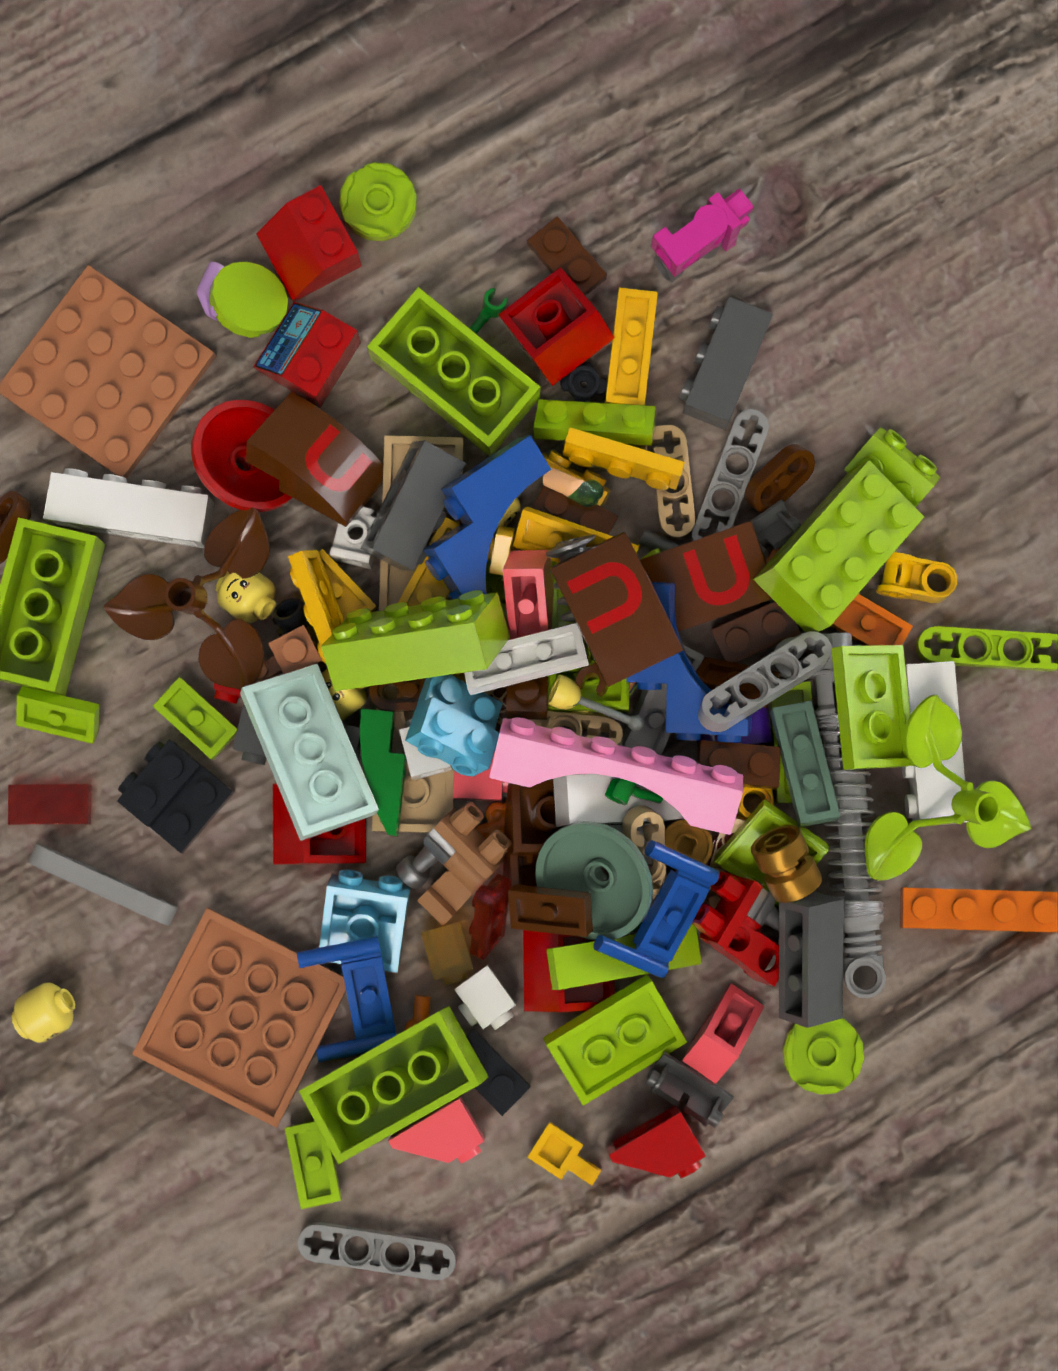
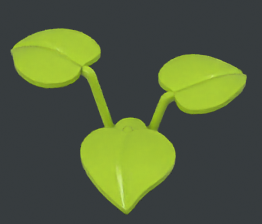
[865,694,1031,881]

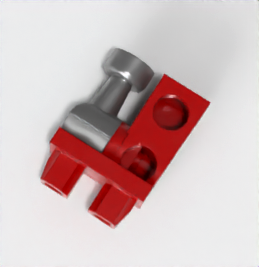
[692,871,779,987]

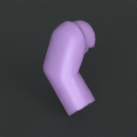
[197,262,224,320]

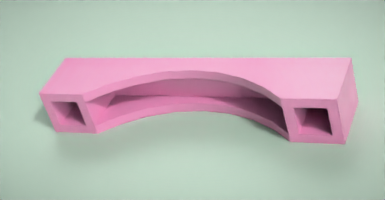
[489,717,743,835]

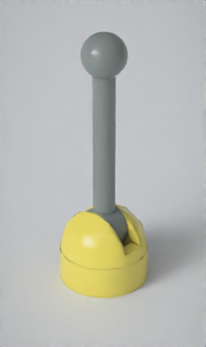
[547,674,644,731]

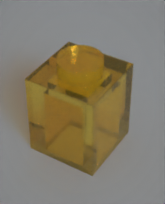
[421,922,474,985]

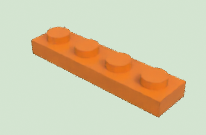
[766,547,913,646]
[900,887,1058,932]

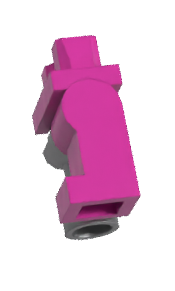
[651,188,754,283]

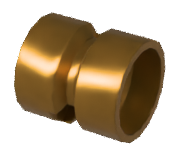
[665,819,713,871]
[751,825,822,903]

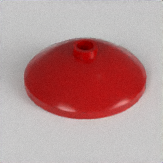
[191,400,292,512]

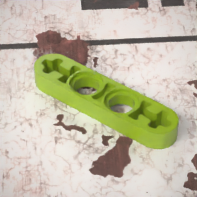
[915,626,1058,672]

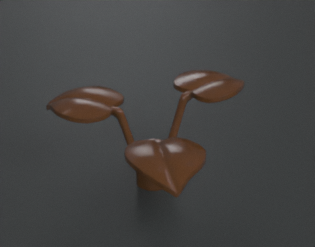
[104,507,270,690]

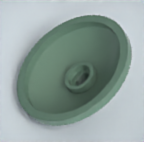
[536,821,653,940]

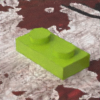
[153,677,237,761]
[16,686,100,744]
[284,1120,342,1209]

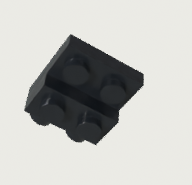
[117,739,235,854]

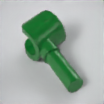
[469,288,507,334]
[605,778,663,805]

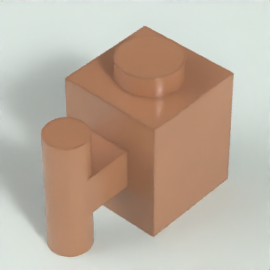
[257,625,326,682]

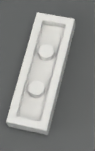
[464,623,589,695]

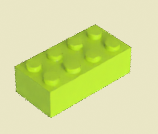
[367,287,541,457]
[753,460,924,632]
[0,517,106,696]
[321,590,510,691]
[299,1006,489,1165]

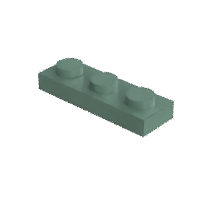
[770,701,840,828]

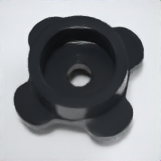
[560,361,607,402]
[272,598,310,637]

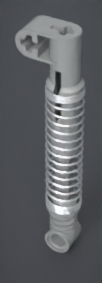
[774,633,886,998]

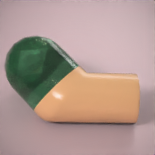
[543,468,604,507]

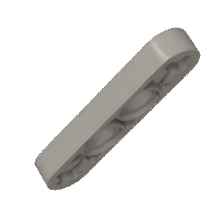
[691,409,769,542]
[698,631,832,732]
[28,843,178,926]
[298,1222,456,1280]

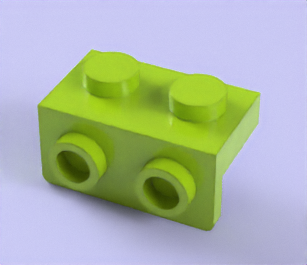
[844,427,941,508]

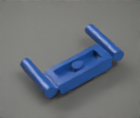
[593,840,719,978]
[297,936,396,1063]

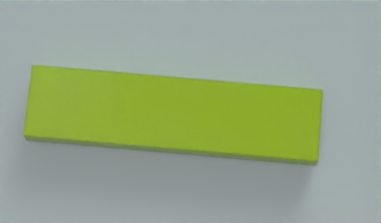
[546,924,702,990]

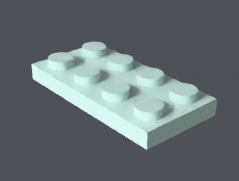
[240,664,379,841]

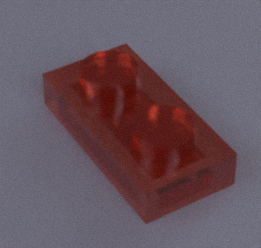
[8,784,92,825]
[469,873,512,960]

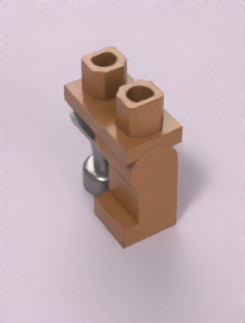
[396,802,512,926]

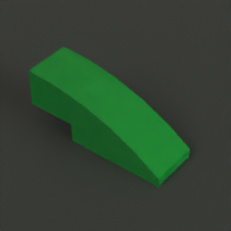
[360,709,407,837]

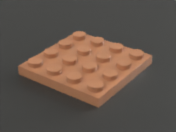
[0,265,217,478]
[132,908,346,1128]

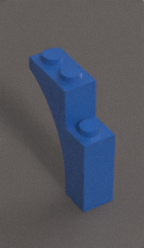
[423,435,552,600]
[627,582,752,742]

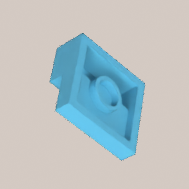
[405,674,503,777]
[319,869,411,973]

